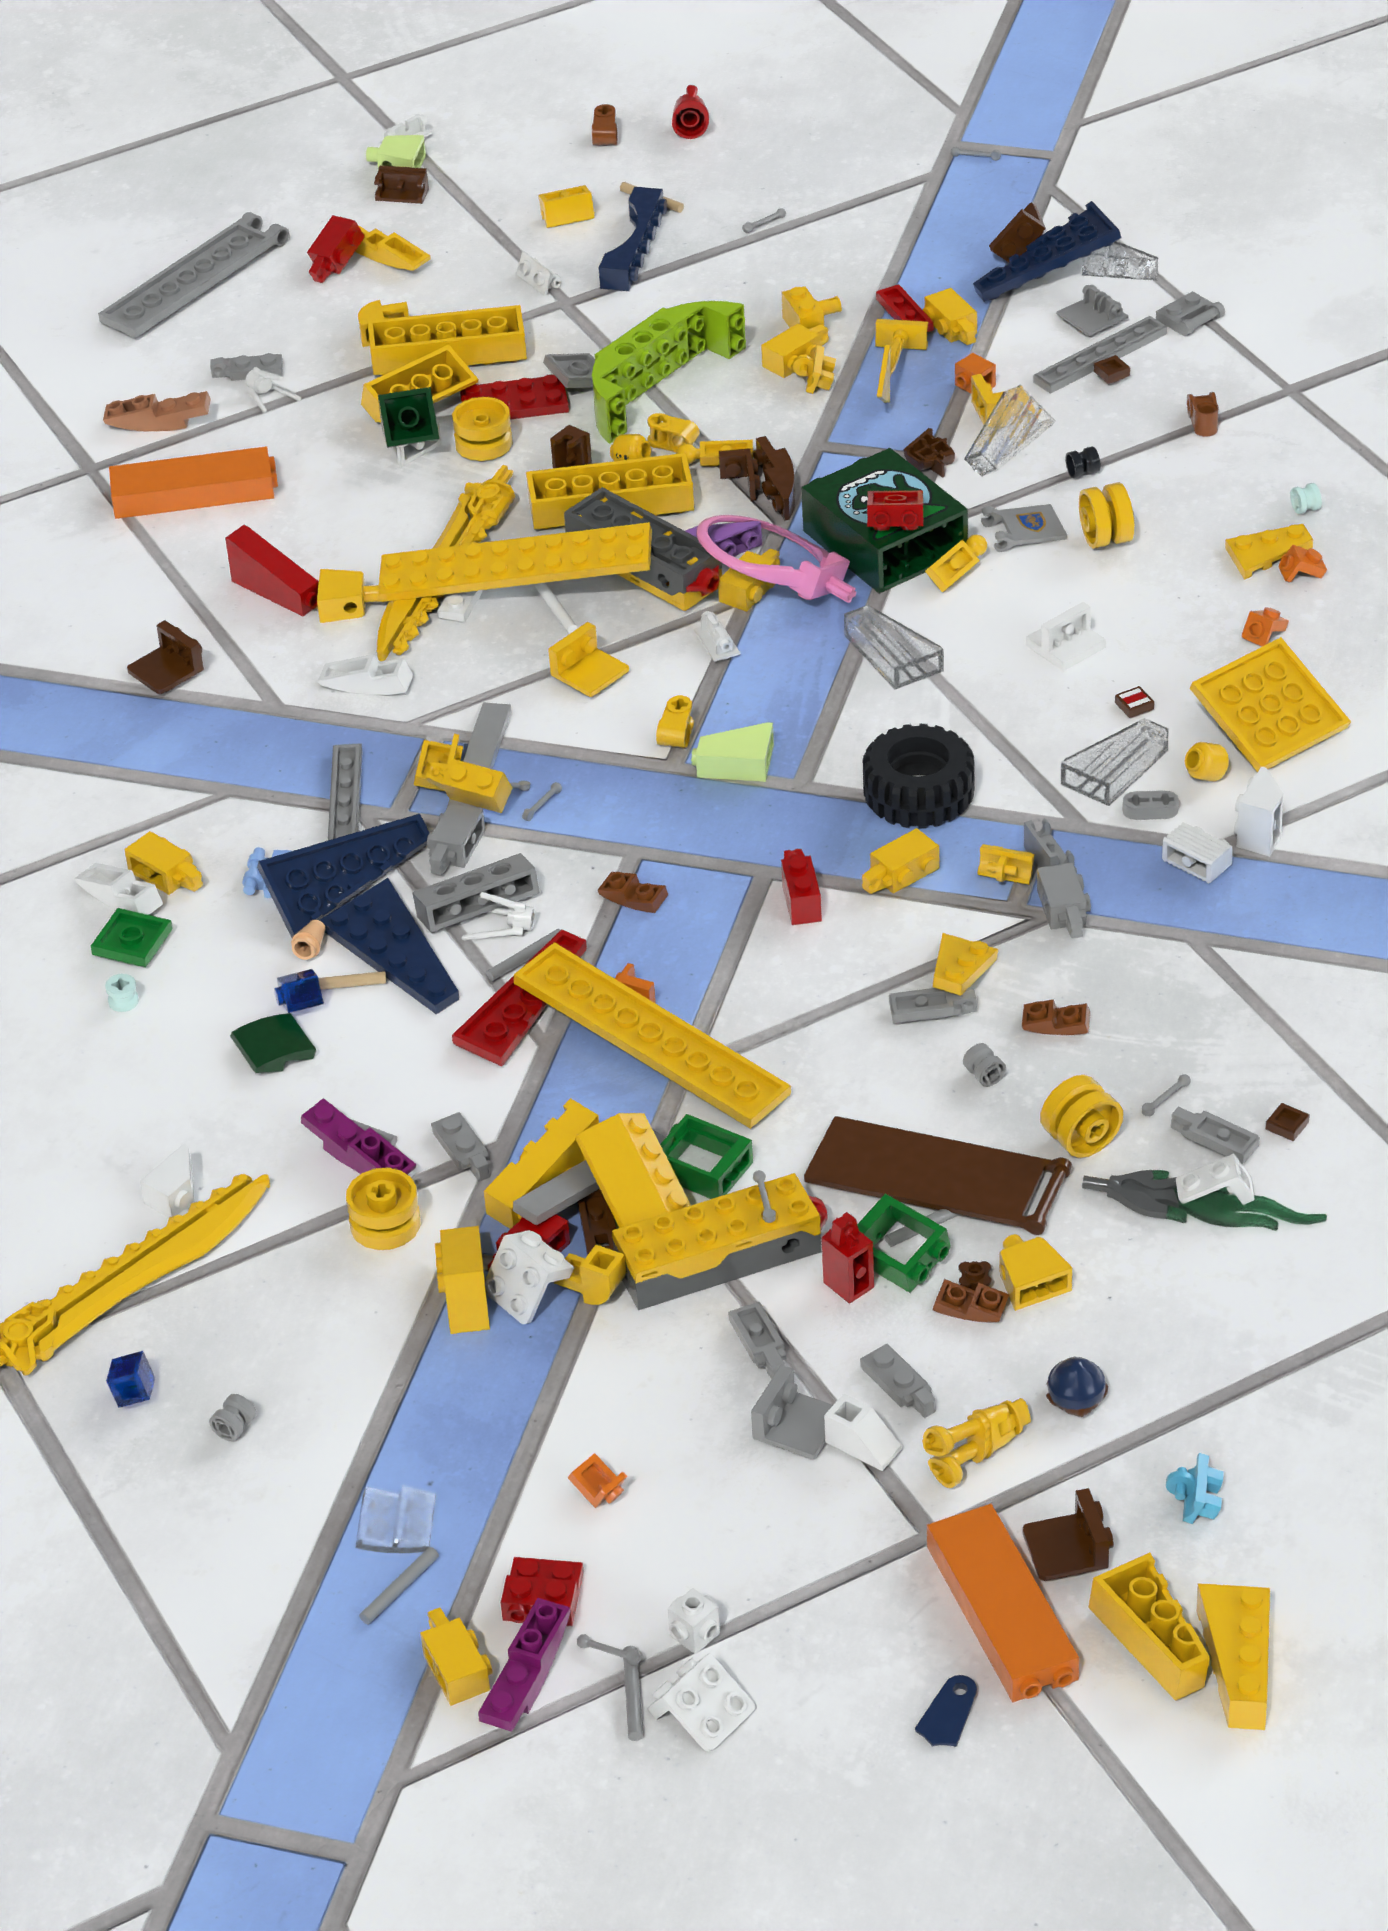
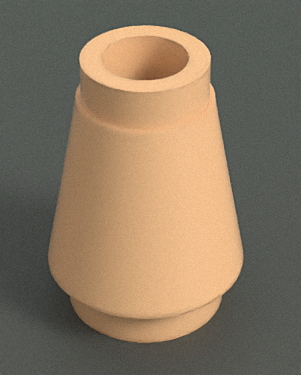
[291,920,326,960]

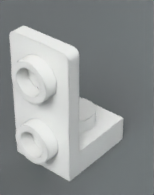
[1176,1154,1255,1205]

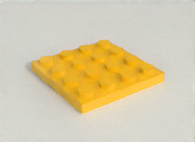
[1189,637,1351,772]

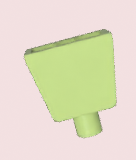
[366,135,426,170]

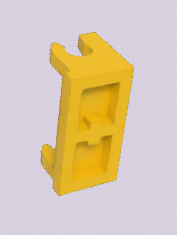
[538,185,595,228]

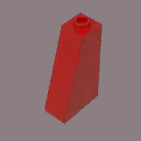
[225,525,319,617]

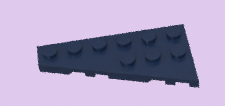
[973,201,1122,302]
[257,813,430,938]
[319,878,460,1015]

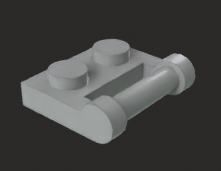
[1156,291,1225,336]

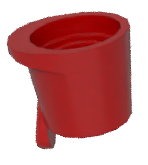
[672,85,709,139]

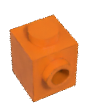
[955,353,996,393]

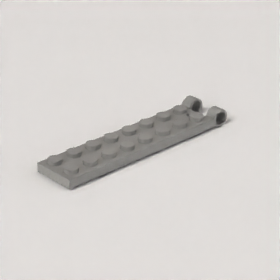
[98,212,289,338]

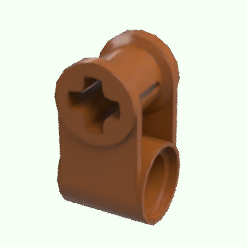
[592,104,617,145]
[1187,392,1218,437]

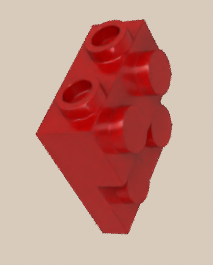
[867,490,923,531]
[500,1557,584,1626]

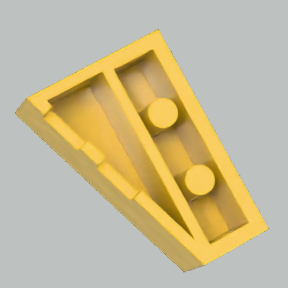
[434,1226,490,1334]

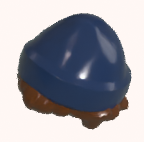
[1046,1356,1108,1417]

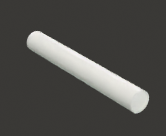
[535,583,578,634]

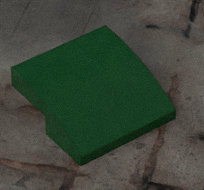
[230,1013,316,1073]

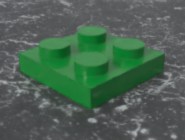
[91,908,173,967]

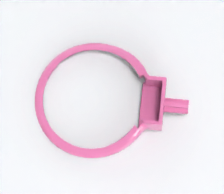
[696,515,857,603]

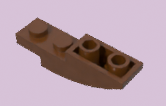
[753,436,795,521]

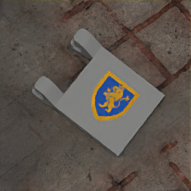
[981,504,1067,552]

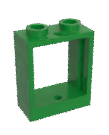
[660,1114,753,1199]
[857,1193,951,1293]

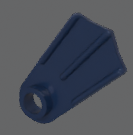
[915,1675,977,1747]

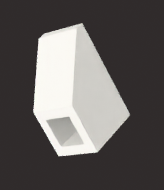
[824,1394,902,1471]

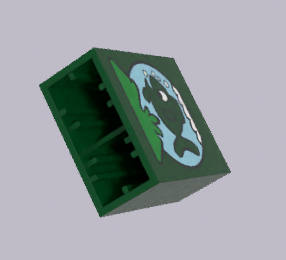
[801,448,968,594]

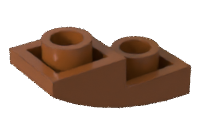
[598,872,668,913]
[1022,999,1090,1035]
[932,1279,1010,1322]

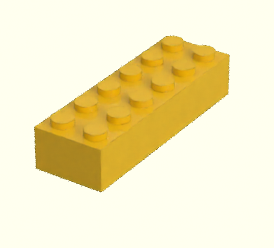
[367,305,527,375]
[526,453,694,529]

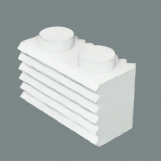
[1162,821,1233,884]

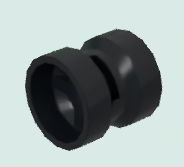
[1065,446,1101,479]

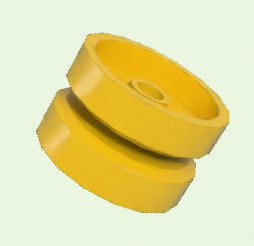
[452,397,513,461]
[1078,482,1134,549]
[1040,1074,1123,1158]
[346,1168,420,1250]

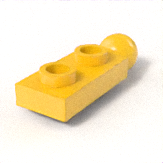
[676,439,753,466]
[925,534,987,592]

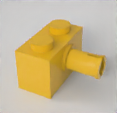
[781,286,842,329]

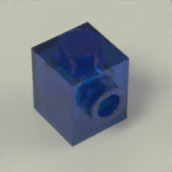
[274,969,324,1013]
[106,1351,155,1408]

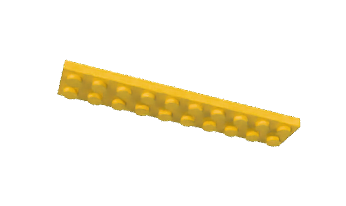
[378,522,652,602]
[514,942,791,1129]

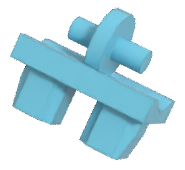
[1166,1453,1224,1524]

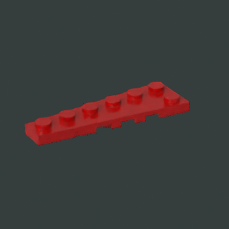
[452,929,587,1066]

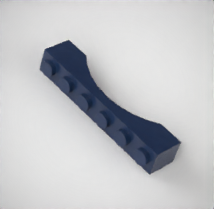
[598,187,667,291]

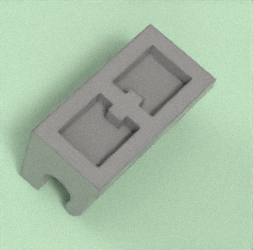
[1024,818,1077,874]

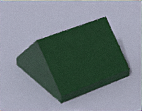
[378,387,440,448]

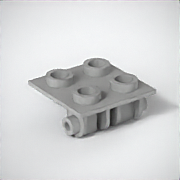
[1056,285,1129,336]

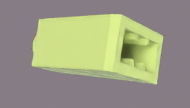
[691,722,774,782]

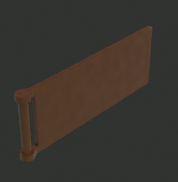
[804,1116,1073,1235]

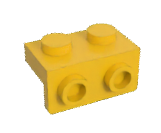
[414,734,463,791]

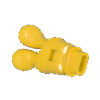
[922,1398,1031,1488]

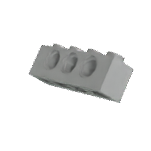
[412,853,540,932]

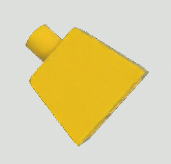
[317,569,380,623]
[999,1234,1072,1311]

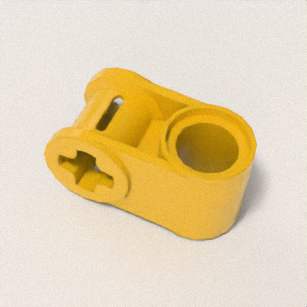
[647,413,700,452]
[656,695,694,748]

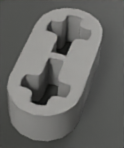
[1122,791,1179,820]

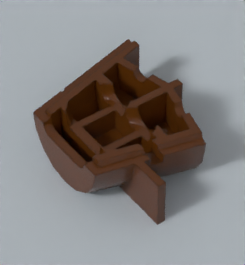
[903,428,955,478]

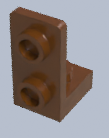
[719,449,760,501]

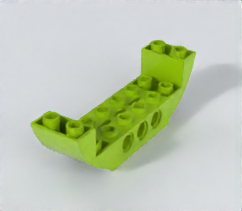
[592,301,746,444]

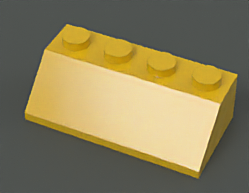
[361,344,479,422]
[575,1113,691,1228]

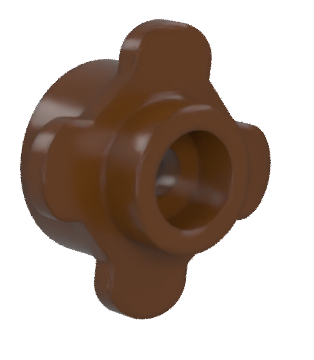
[958,1261,992,1290]

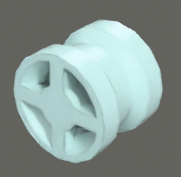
[1290,483,1322,514]
[105,974,139,1012]

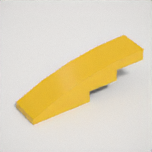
[355,225,431,271]

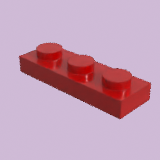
[876,284,934,332]

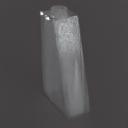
[964,384,1056,477]
[844,605,944,690]
[1061,718,1169,806]

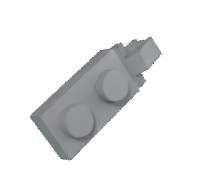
[210,353,282,381]
[889,988,977,1024]
[1171,1106,1260,1164]
[431,1112,490,1181]
[728,1302,787,1379]
[860,1344,936,1418]

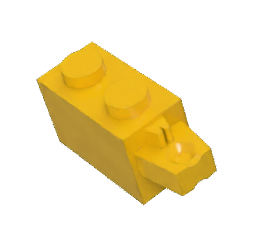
[923,288,977,345]
[761,323,829,378]
[718,548,780,612]
[426,758,513,813]
[862,828,940,894]
[124,831,203,895]
[420,1607,493,1706]

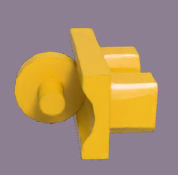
[793,345,836,394]
[977,844,1035,885]

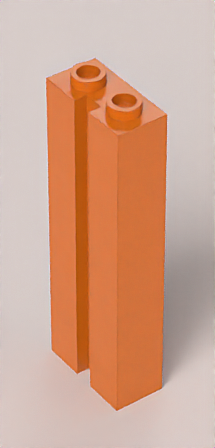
[109,446,278,519]
[927,1503,1079,1703]

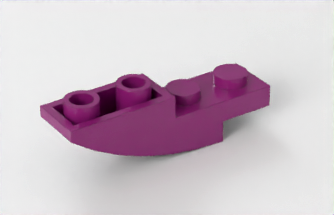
[301,1098,416,1175]
[478,1598,571,1732]

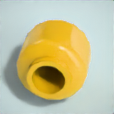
[610,434,651,461]
[1185,742,1229,782]

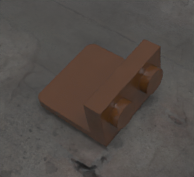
[989,202,1046,263]
[127,620,204,694]
[1022,1488,1114,1581]

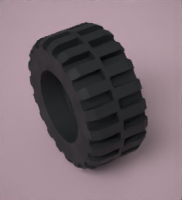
[862,723,975,829]

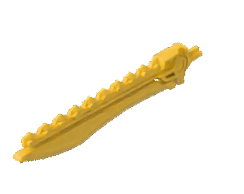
[376,465,515,661]
[0,1174,270,1376]

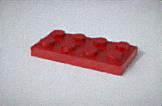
[460,374,569,420]

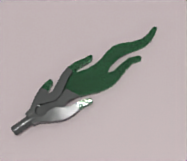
[1082,1170,1327,1231]

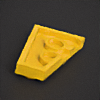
[1225,524,1313,580]
[932,933,998,996]

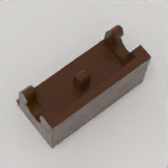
[374,165,429,204]
[550,424,592,468]

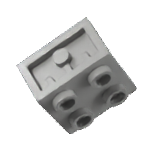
[751,1364,833,1459]

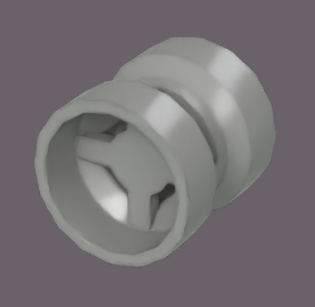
[963,1043,1006,1087]
[209,1394,256,1441]

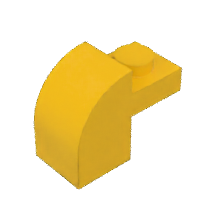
[358,300,409,347]
[554,1245,626,1305]

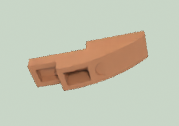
[103,391,211,432]

